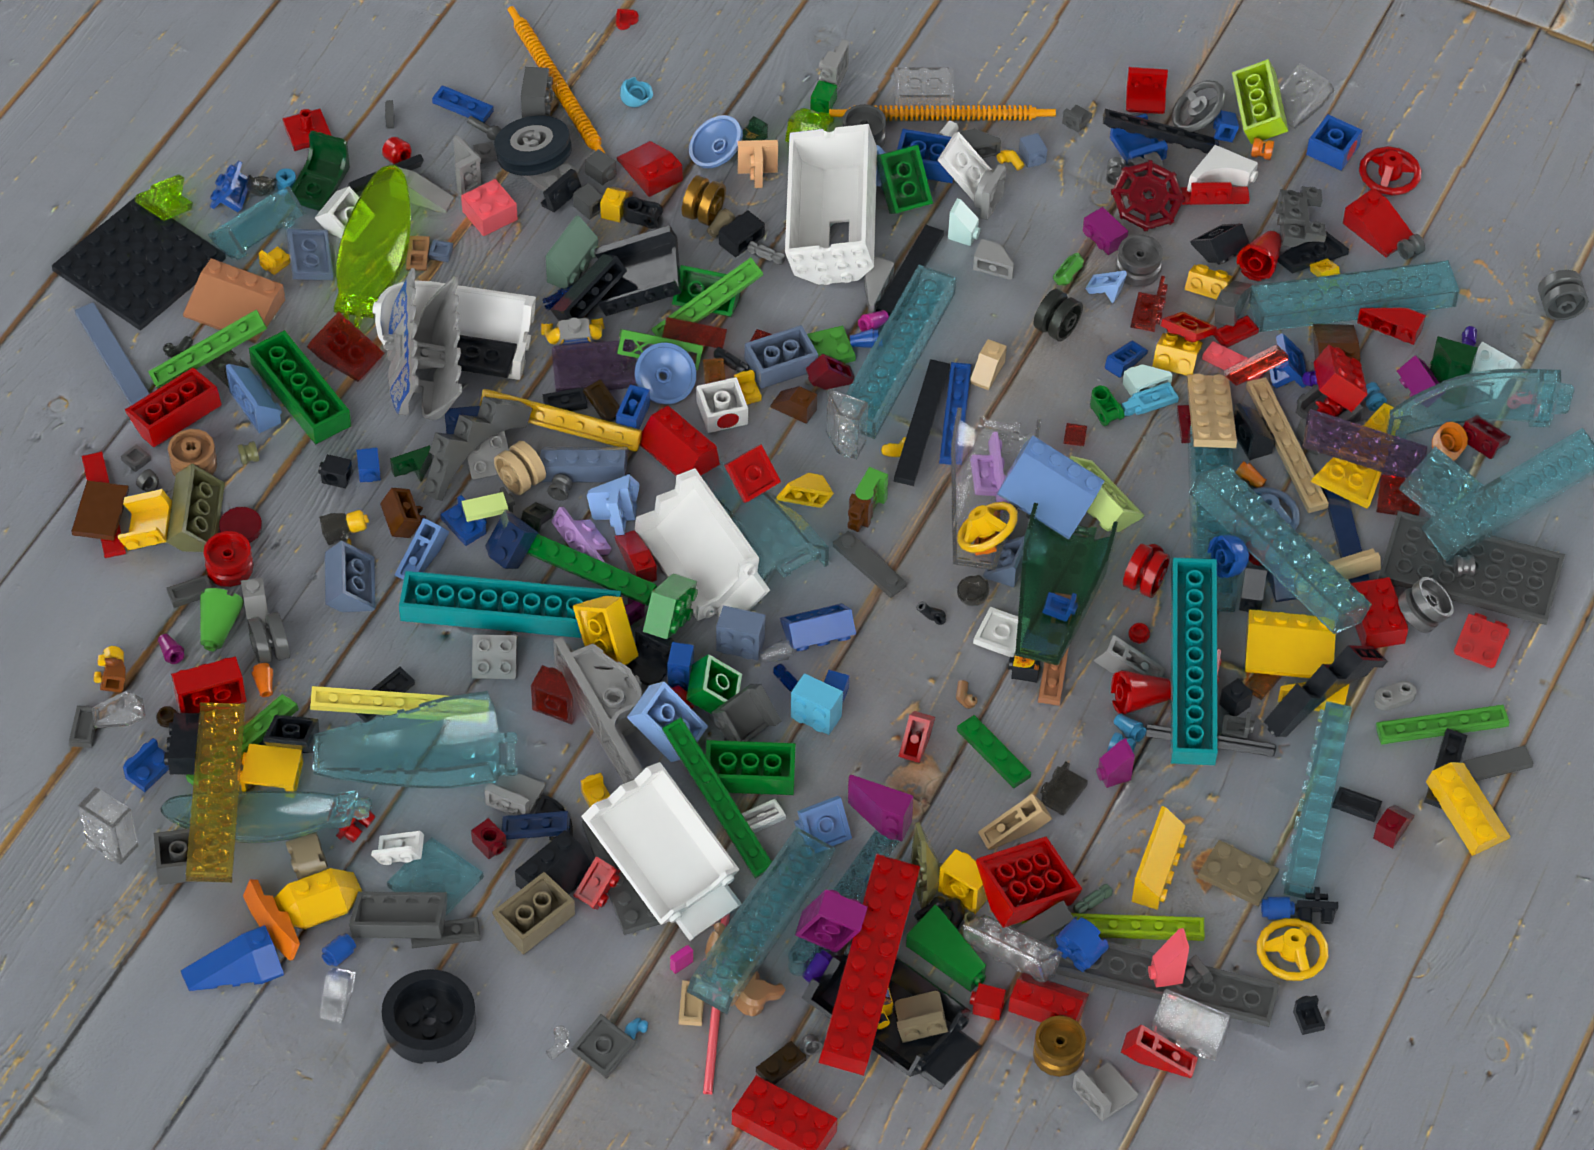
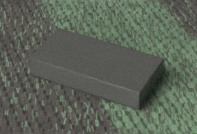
[166,575,213,608]
[69,706,100,748]

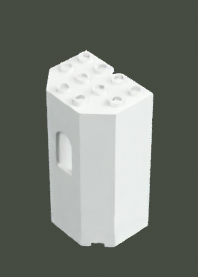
[785,124,877,285]

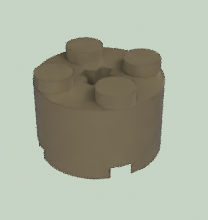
[286,832,329,880]

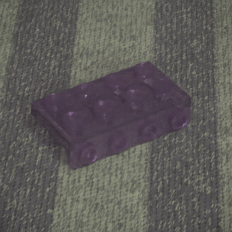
[551,340,637,392]

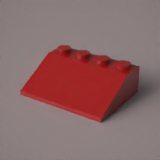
[976,836,1083,928]

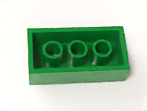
[706,740,796,795]

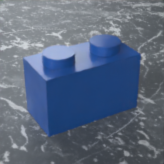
[616,385,650,429]
[667,642,694,691]

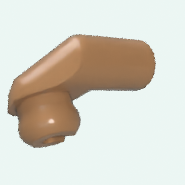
[956,680,978,709]

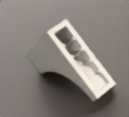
[1187,145,1258,192]

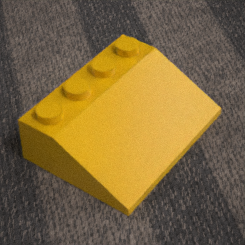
[1245,610,1336,678]

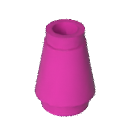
[858,310,889,332]

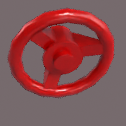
[1359,146,1422,196]

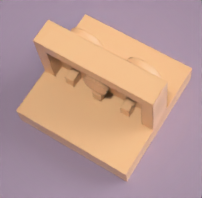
[737,140,778,188]

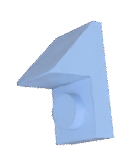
[1085,271,1127,303]

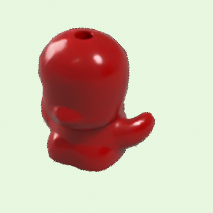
[1314,397,1344,427]

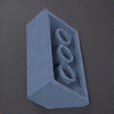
[540,447,628,482]

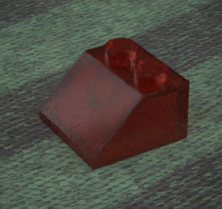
[531,665,574,725]

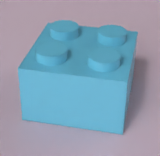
[791,673,843,735]

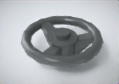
[1172,80,1225,132]

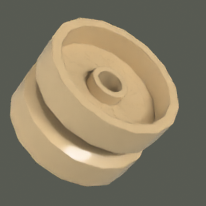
[494,441,546,495]

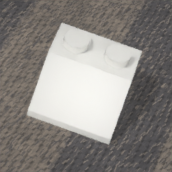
[315,186,375,243]

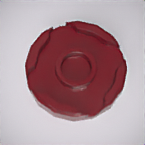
[219,507,262,543]

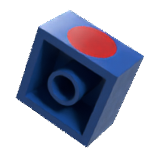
[1306,114,1363,171]

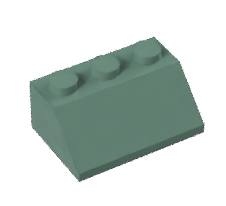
[546,215,598,291]

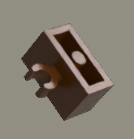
[380,488,426,538]

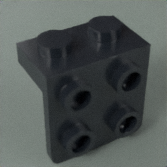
[625,625,675,686]

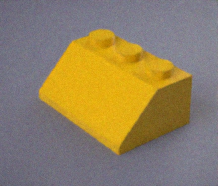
[573,596,639,665]

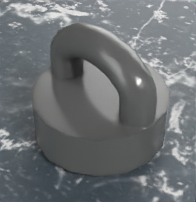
[136,469,159,492]

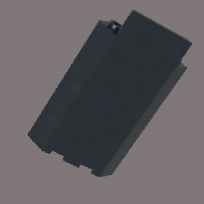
[802,938,982,1090]

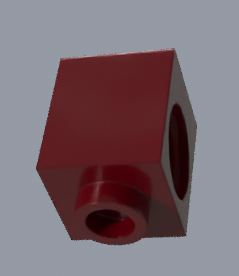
[471,818,507,859]

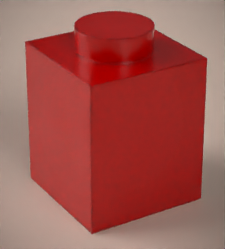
[969,983,1006,1021]

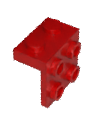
[1126,67,1168,114]
[1454,612,1511,668]

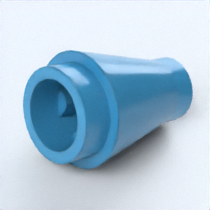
[1114,713,1146,742]

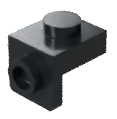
[1293,995,1325,1035]

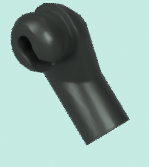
[163,336,193,357]

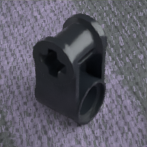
[623,197,663,229]

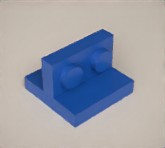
[1266,333,1307,389]

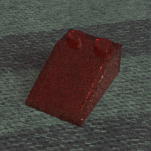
[307,311,385,382]

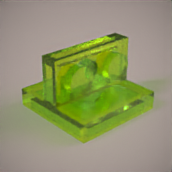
[135,174,193,221]

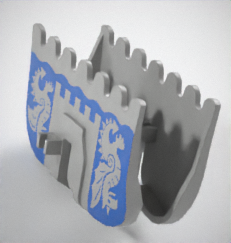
[383,268,462,420]

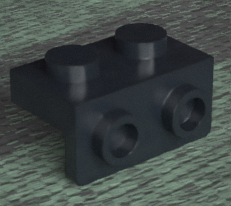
[541,169,582,213]

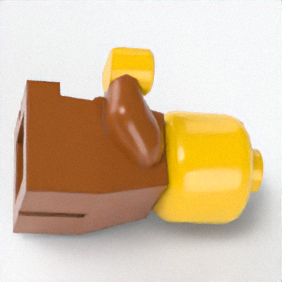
[94,646,126,692]

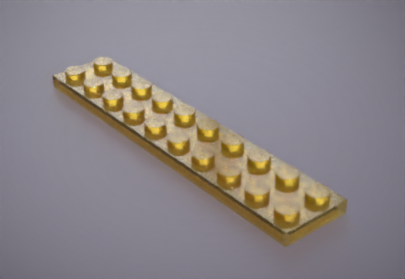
[186,703,245,883]

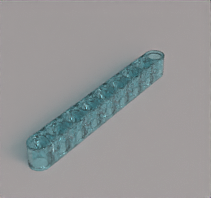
[788,830,899,976]

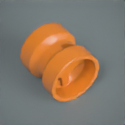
[1251,137,1274,160]

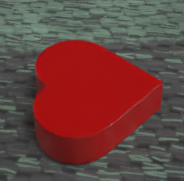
[616,9,639,30]

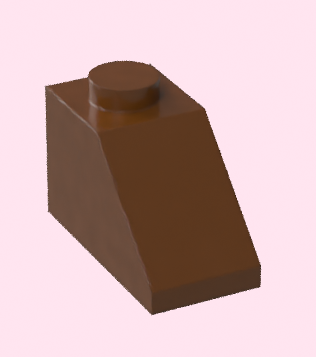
[770,386,817,424]

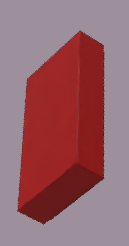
[1213,315,1259,348]

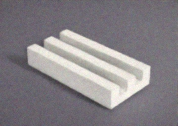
[742,799,786,833]

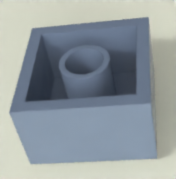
[716,605,766,660]

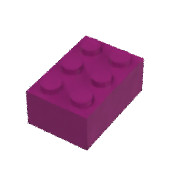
[795,889,868,953]

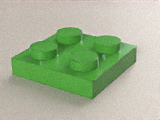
[807,325,856,363]

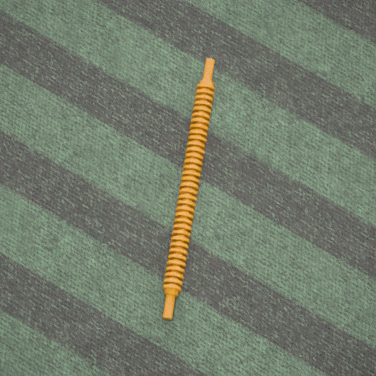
[507,6,607,155]
[829,105,1056,121]

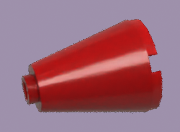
[1236,231,1282,281]
[1111,670,1171,714]

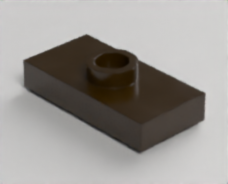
[583,379,620,422]

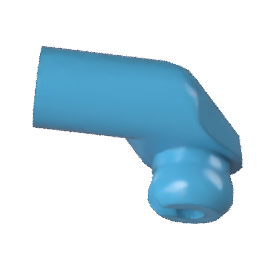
[625,1018,648,1039]

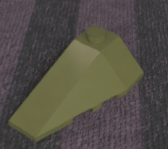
[910,822,943,909]

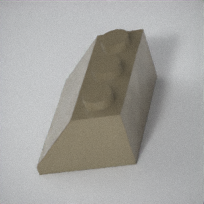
[492,872,575,955]

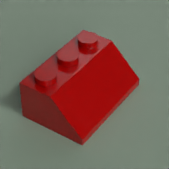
[1008,972,1089,1022]

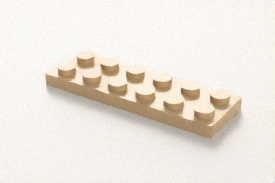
[1187,374,1237,448]

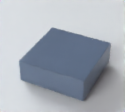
[428,240,453,262]

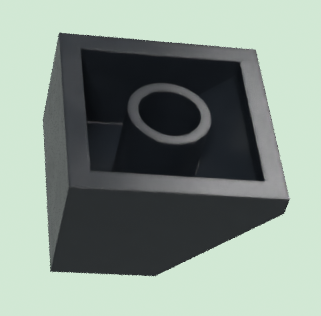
[1190,224,1250,265]
[1234,403,1275,461]
[263,715,320,753]

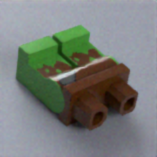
[848,467,888,532]

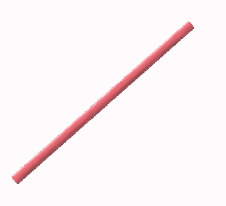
[703,913,730,1095]

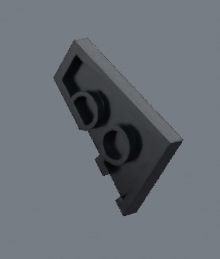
[1278,231,1349,274]

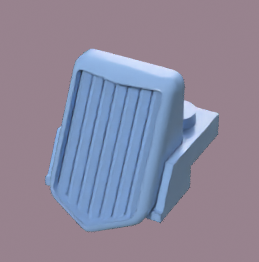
[587,474,640,536]

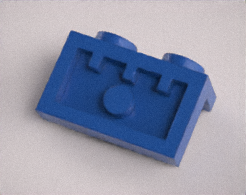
[440,495,487,546]
[123,738,169,792]

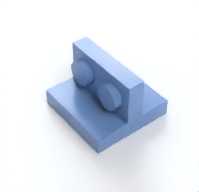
[794,796,852,854]

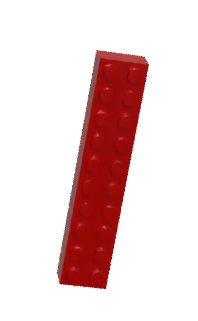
[818,854,920,1076]

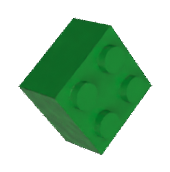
[686,654,742,714]

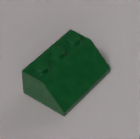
[1430,336,1478,405]

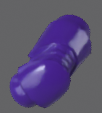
[1461,326,1477,346]
[1302,369,1318,387]

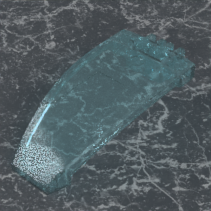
[1385,369,1575,444]

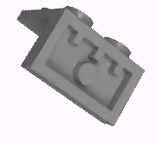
[453,135,482,195]
[467,431,509,480]
[472,635,518,679]
[485,769,545,815]
[1073,1062,1138,1121]

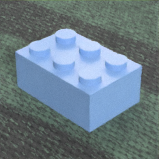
[627,681,708,762]

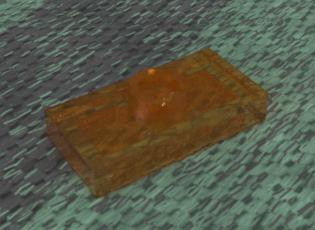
[703,358,726,384]
[1245,673,1282,700]

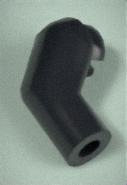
[916,601,946,625]

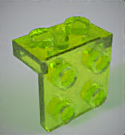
[785,108,835,142]

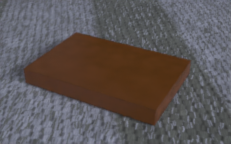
[71,481,129,541]

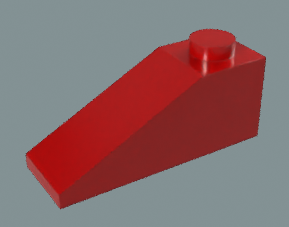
[614,530,657,582]
[1121,1024,1198,1078]

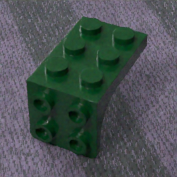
[286,131,350,211]

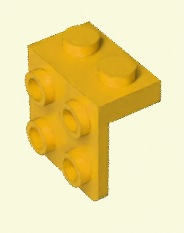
[1152,332,1203,376]

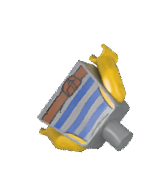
[541,317,605,354]

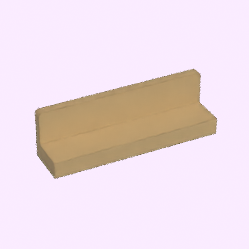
[1294,548,1381,595]

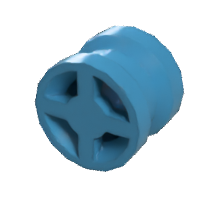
[276,168,296,194]

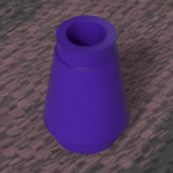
[802,950,833,983]

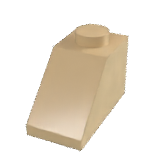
[970,339,1007,390]

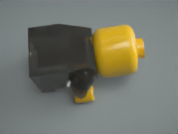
[319,510,369,545]

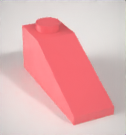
[1148,928,1189,988]

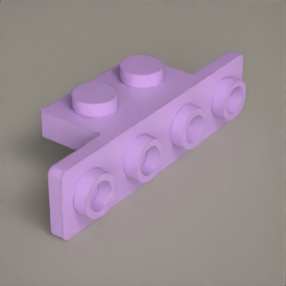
[970,432,1009,513]
[552,507,612,562]

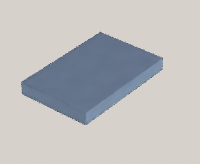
[286,229,334,280]

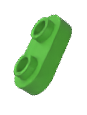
[1053,253,1084,286]

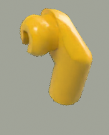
[996,150,1025,171]
[881,437,906,457]

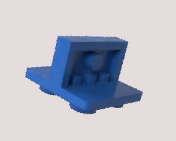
[210,161,251,213]

